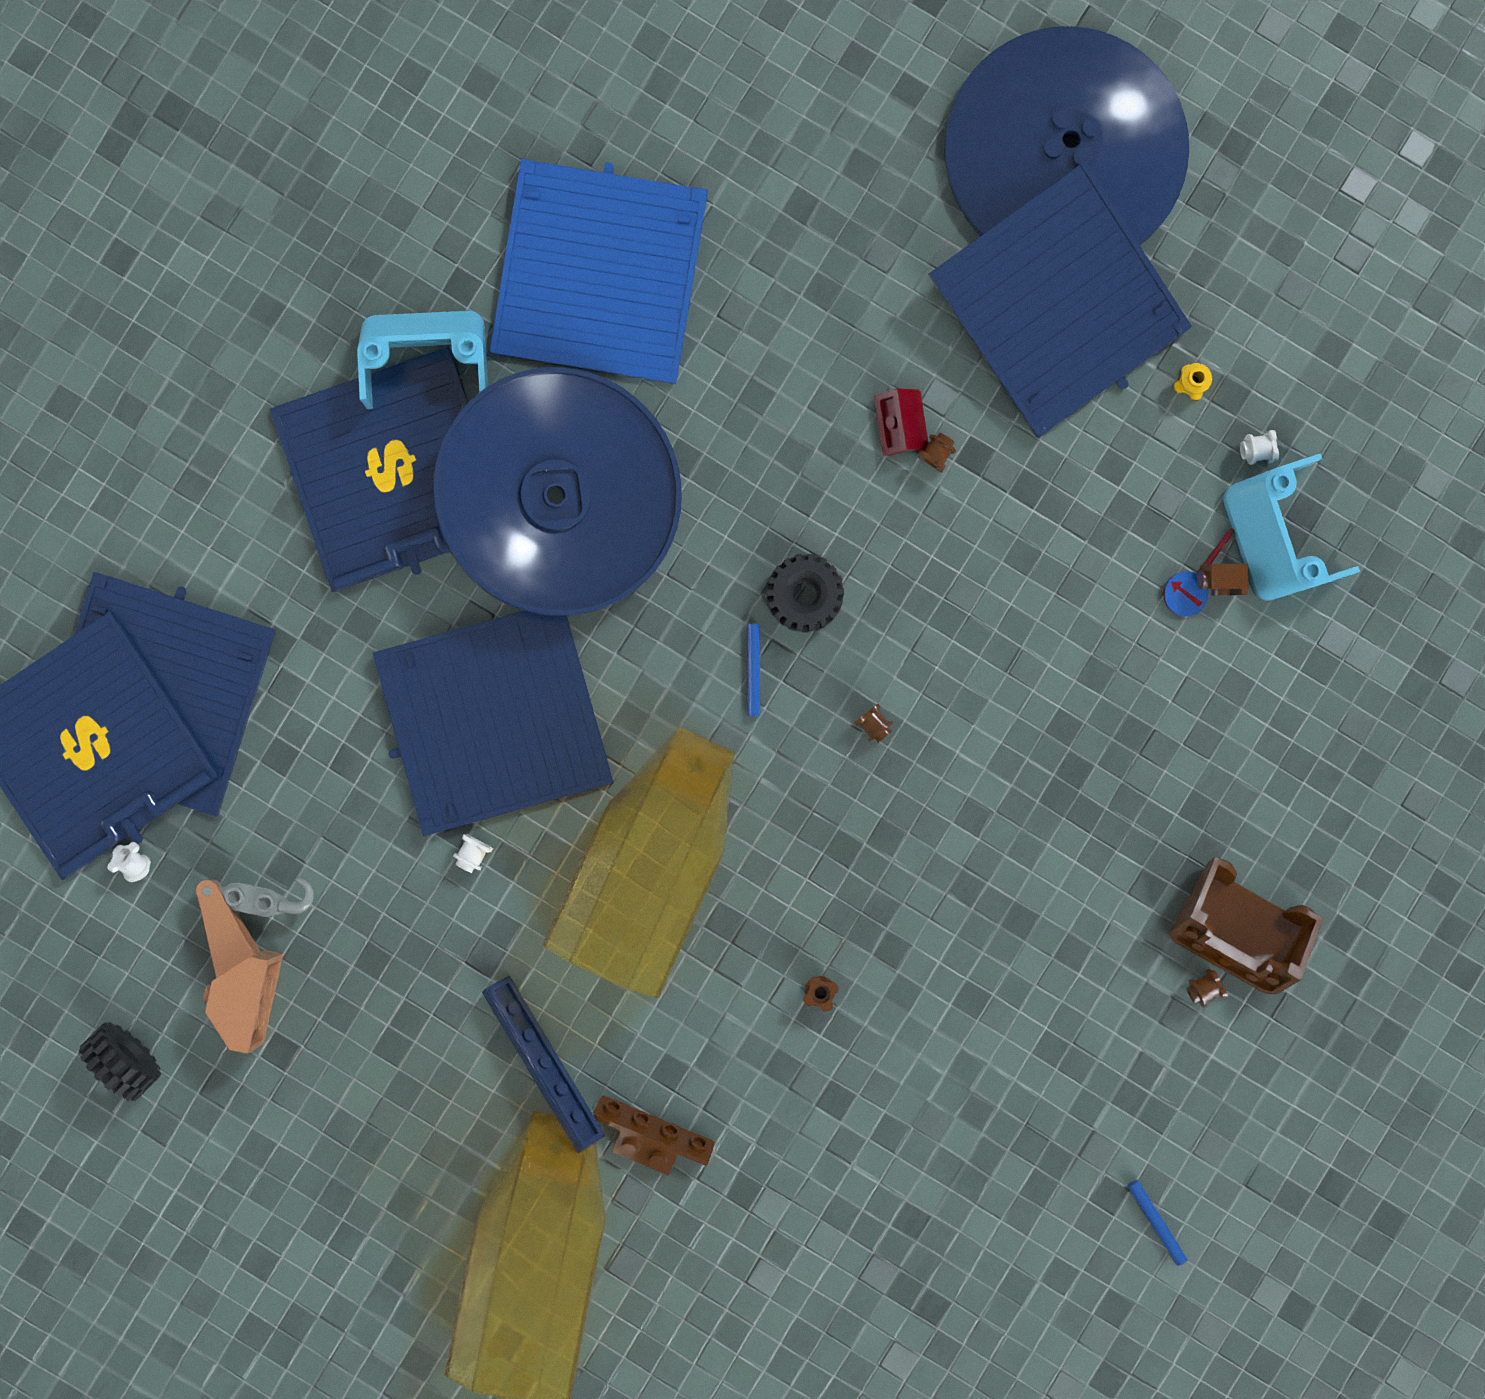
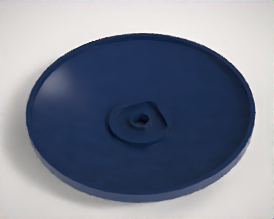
[944,26,1189,245]
[433,367,682,616]

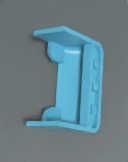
[357,311,488,409]
[1223,453,1360,601]

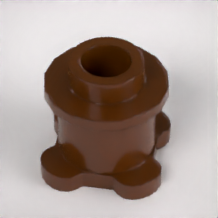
[917,433,956,473]
[854,704,893,743]
[1186,968,1228,1008]
[803,976,838,1012]

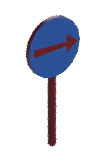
[1164,528,1235,617]

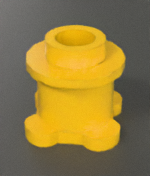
[1174,363,1212,401]

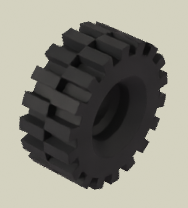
[767,554,844,633]
[79,1022,161,1101]

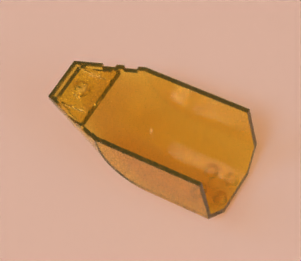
[542,727,735,998]
[444,1112,607,1399]

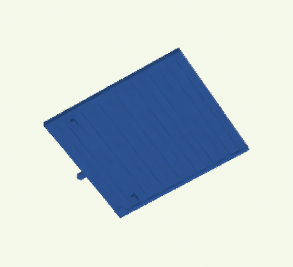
[490,159,708,384]

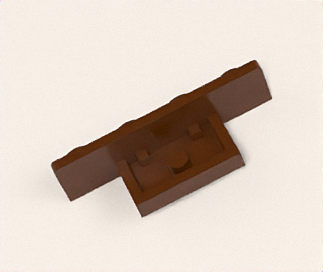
[594,1095,715,1176]

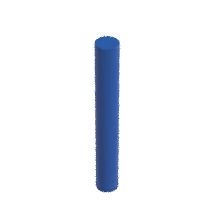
[747,624,760,716]
[1127,1180,1188,1266]

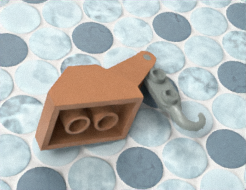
[196,877,314,1054]

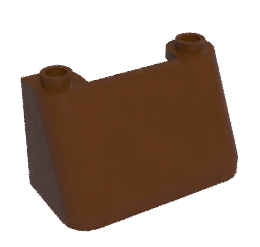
[1169,857,1324,994]

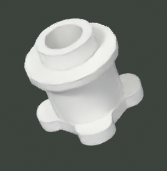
[1240,430,1279,465]
[453,834,493,873]
[107,842,151,882]

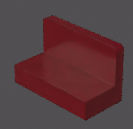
[874,388,929,456]

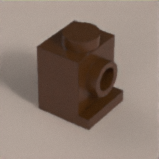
[1197,564,1248,595]

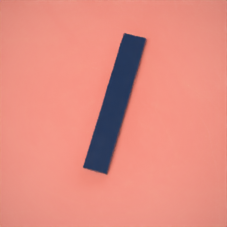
[482,976,606,1153]

